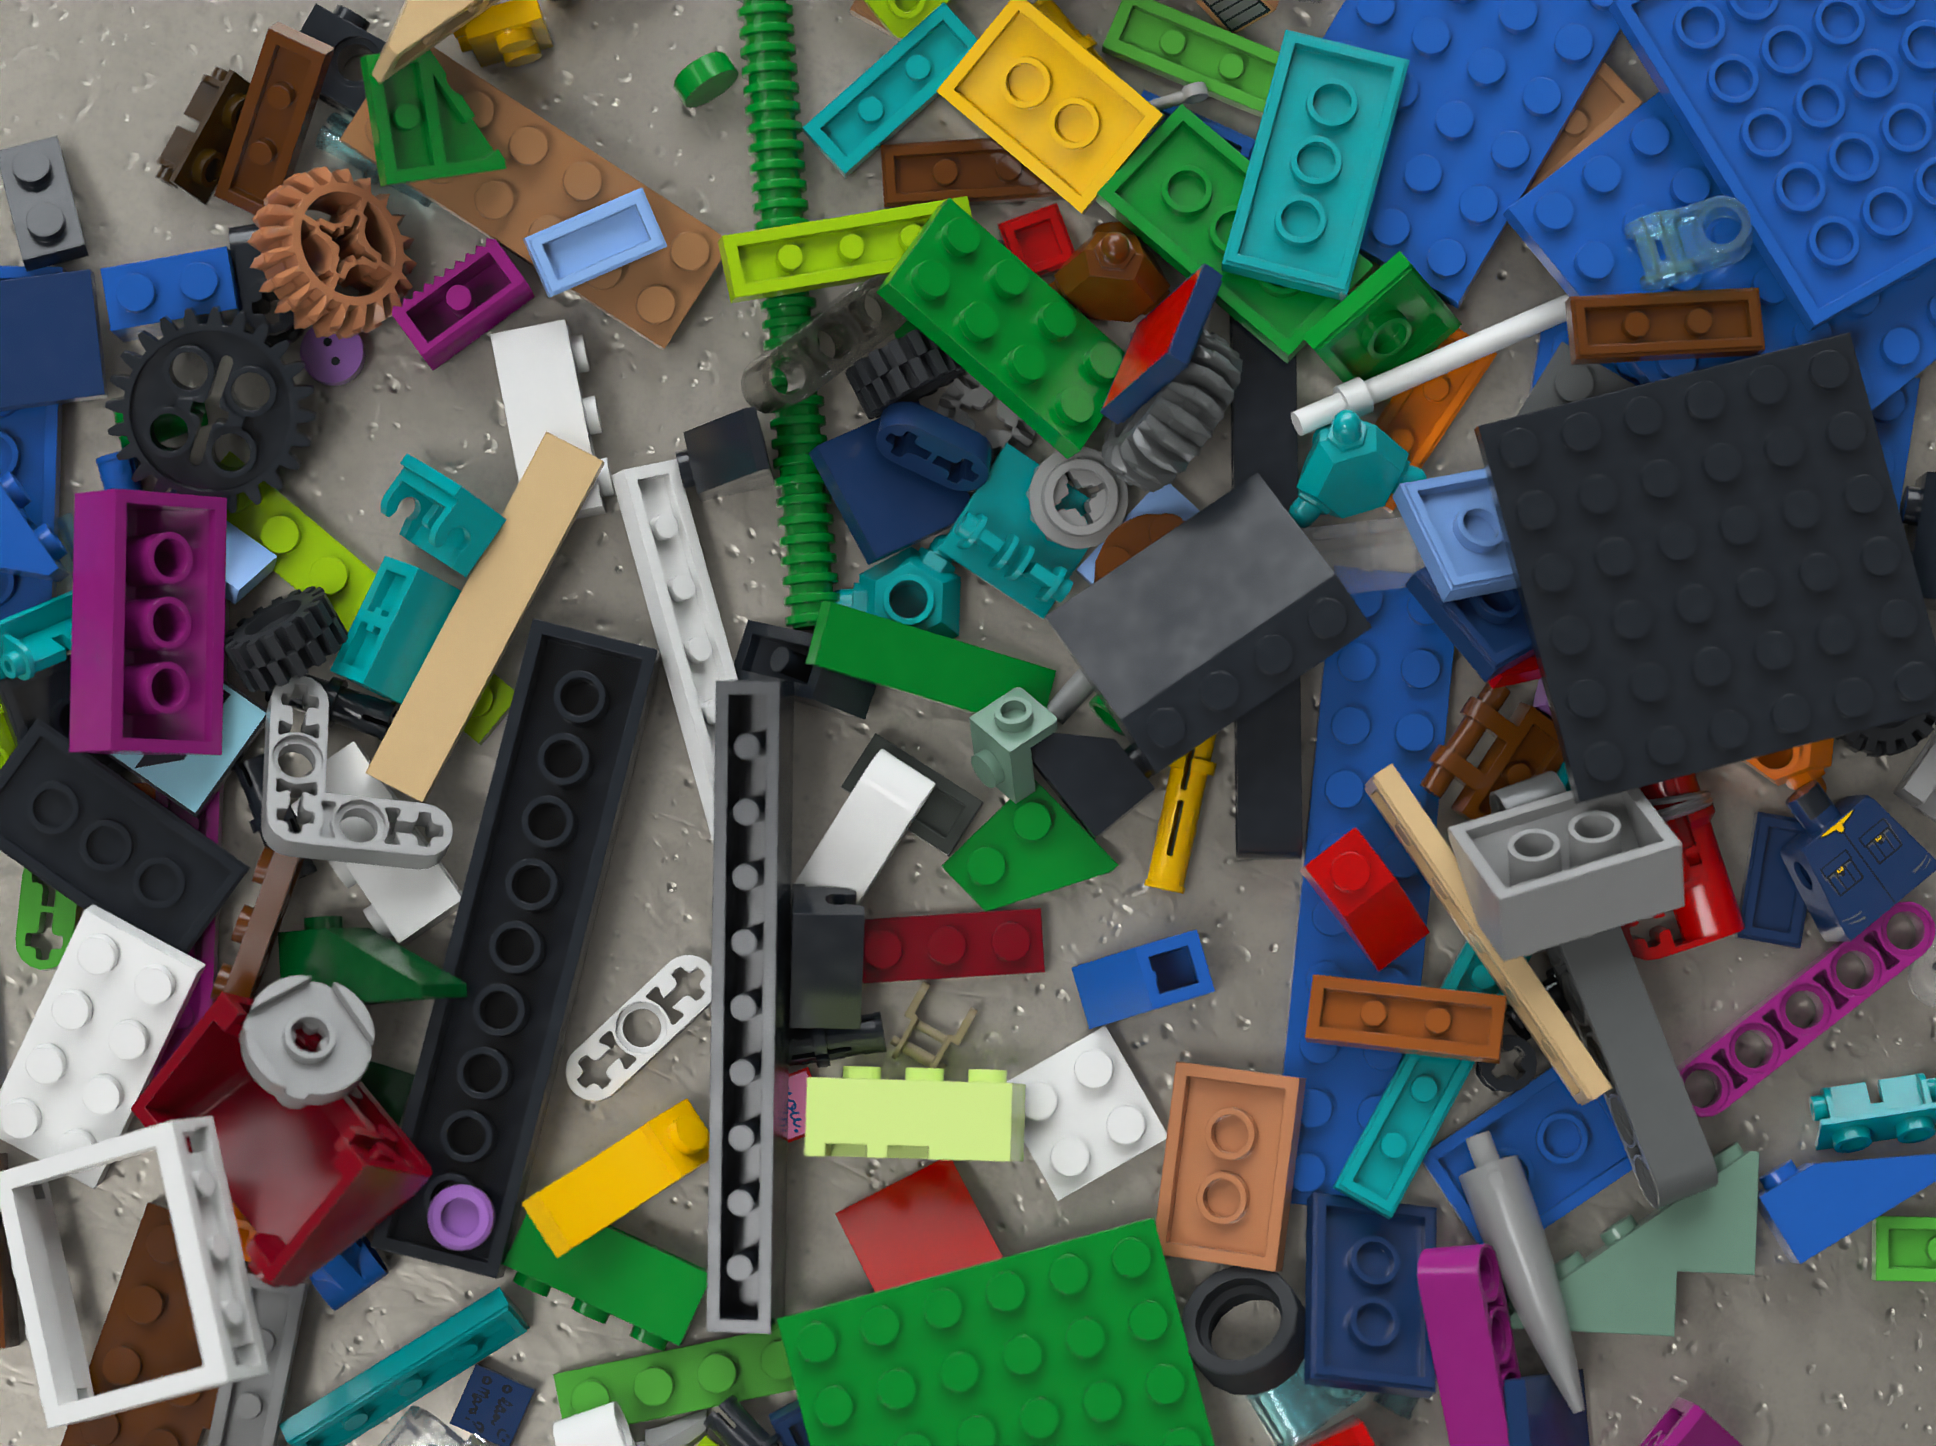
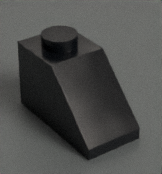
[675,406,774,502]
[734,620,876,720]
[1031,733,1155,840]

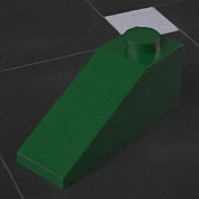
[278,916,467,1005]

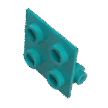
[938,443,1090,619]

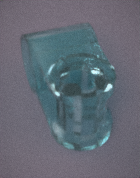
[1624,195,1754,291]
[1245,1361,1367,1446]

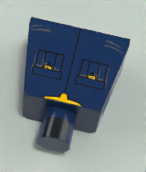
[1781,780,1936,942]

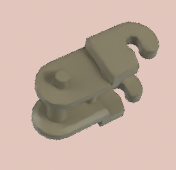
[890,981,978,1070]

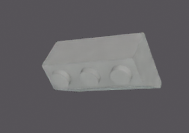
[1448,788,1685,962]

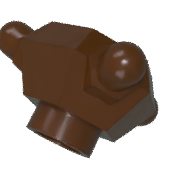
[1048,222,1171,323]

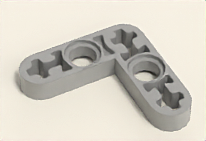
[261,675,453,869]

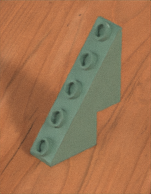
[1506,1142,1759,1337]

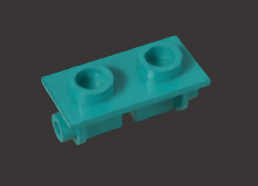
[0,590,73,680]
[1809,1073,1936,1153]

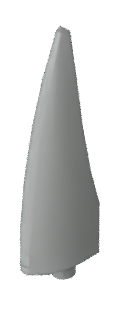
[1458,1131,1585,1414]

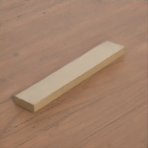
[365,431,605,803]
[1364,763,1612,1105]

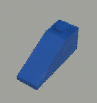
[1757,1153,1936,1264]

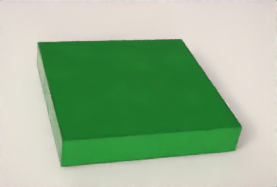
[1302,251,1462,383]

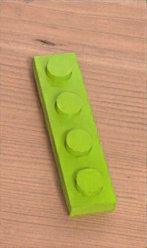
[718,196,972,304]

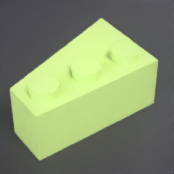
[805,1066,1026,1162]

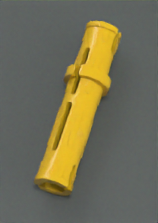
[1144,733,1217,894]

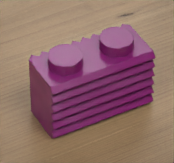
[391,238,535,371]

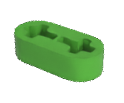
[15,868,82,971]

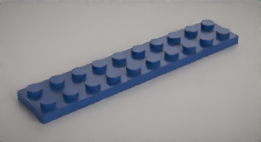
[1282,565,1454,1205]

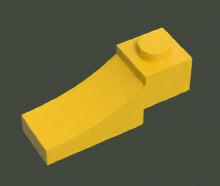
[521,1098,709,1258]

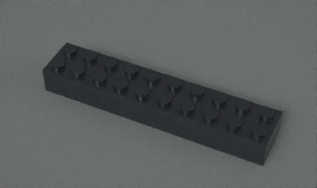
[371,618,662,1279]

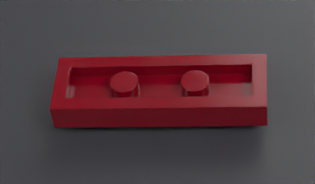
[862,908,1045,984]

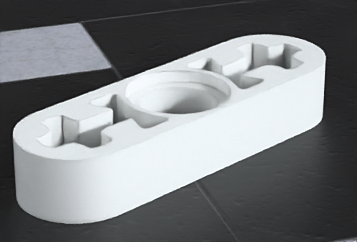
[565,955,712,1101]

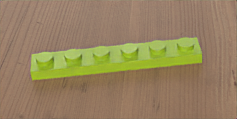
[221,451,514,745]

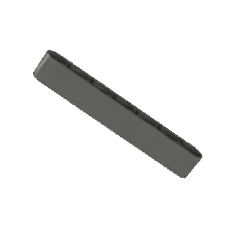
[1489,771,1718,1209]

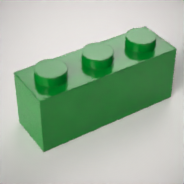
[503,1213,707,1351]

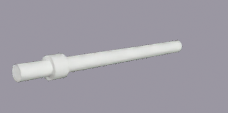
[1291,294,1569,436]

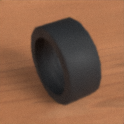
[1182,1266,1305,1395]

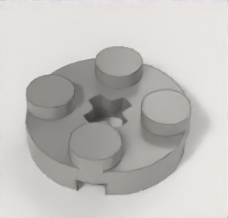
[240,975,374,1109]

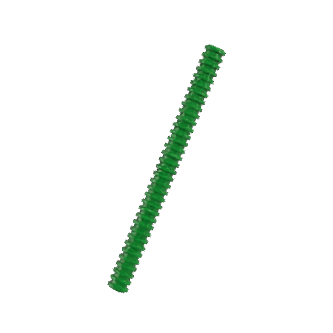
[737,0,840,630]

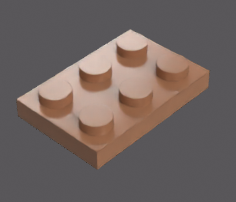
[1156,1061,1306,1272]

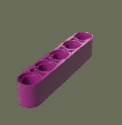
[1677,902,1936,1118]
[1417,1244,1521,1446]

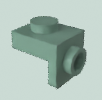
[969,687,1058,804]

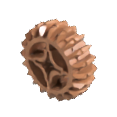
[247,166,417,340]

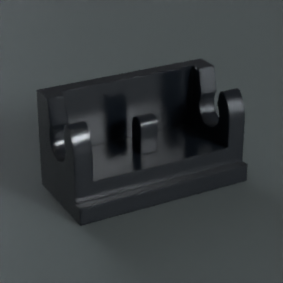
[789,884,865,1029]

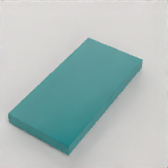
[1221,30,1410,301]

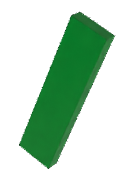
[805,601,1056,714]

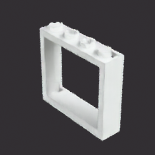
[0,1116,269,1429]

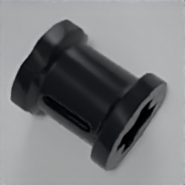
[1475,1034,1538,1092]

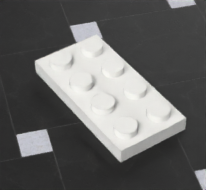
[0,904,206,1189]

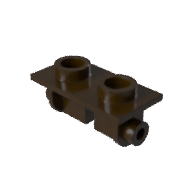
[155,66,250,205]

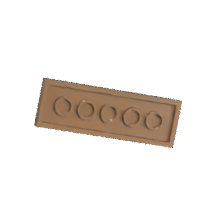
[339,47,722,350]

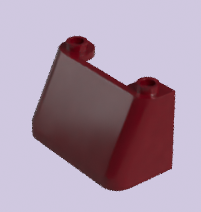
[130,992,433,1288]

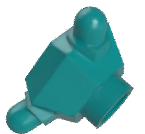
[1289,410,1427,528]
[834,534,961,639]

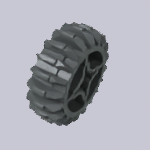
[1102,329,1243,492]

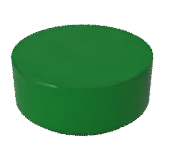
[673,51,739,108]

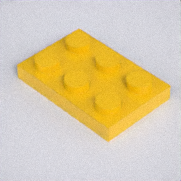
[936,0,1165,214]

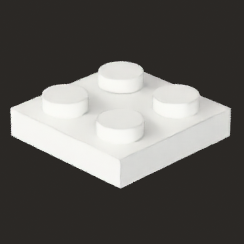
[1007,1025,1167,1201]

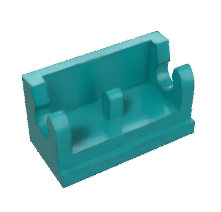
[380,453,507,577]
[330,556,461,704]

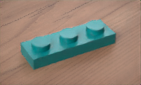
[802,2,978,179]

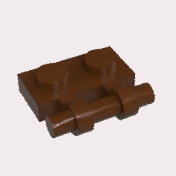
[1419,682,1564,821]

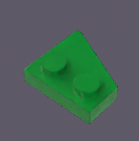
[360,49,506,187]
[941,779,1118,912]

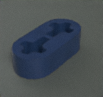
[876,402,993,491]

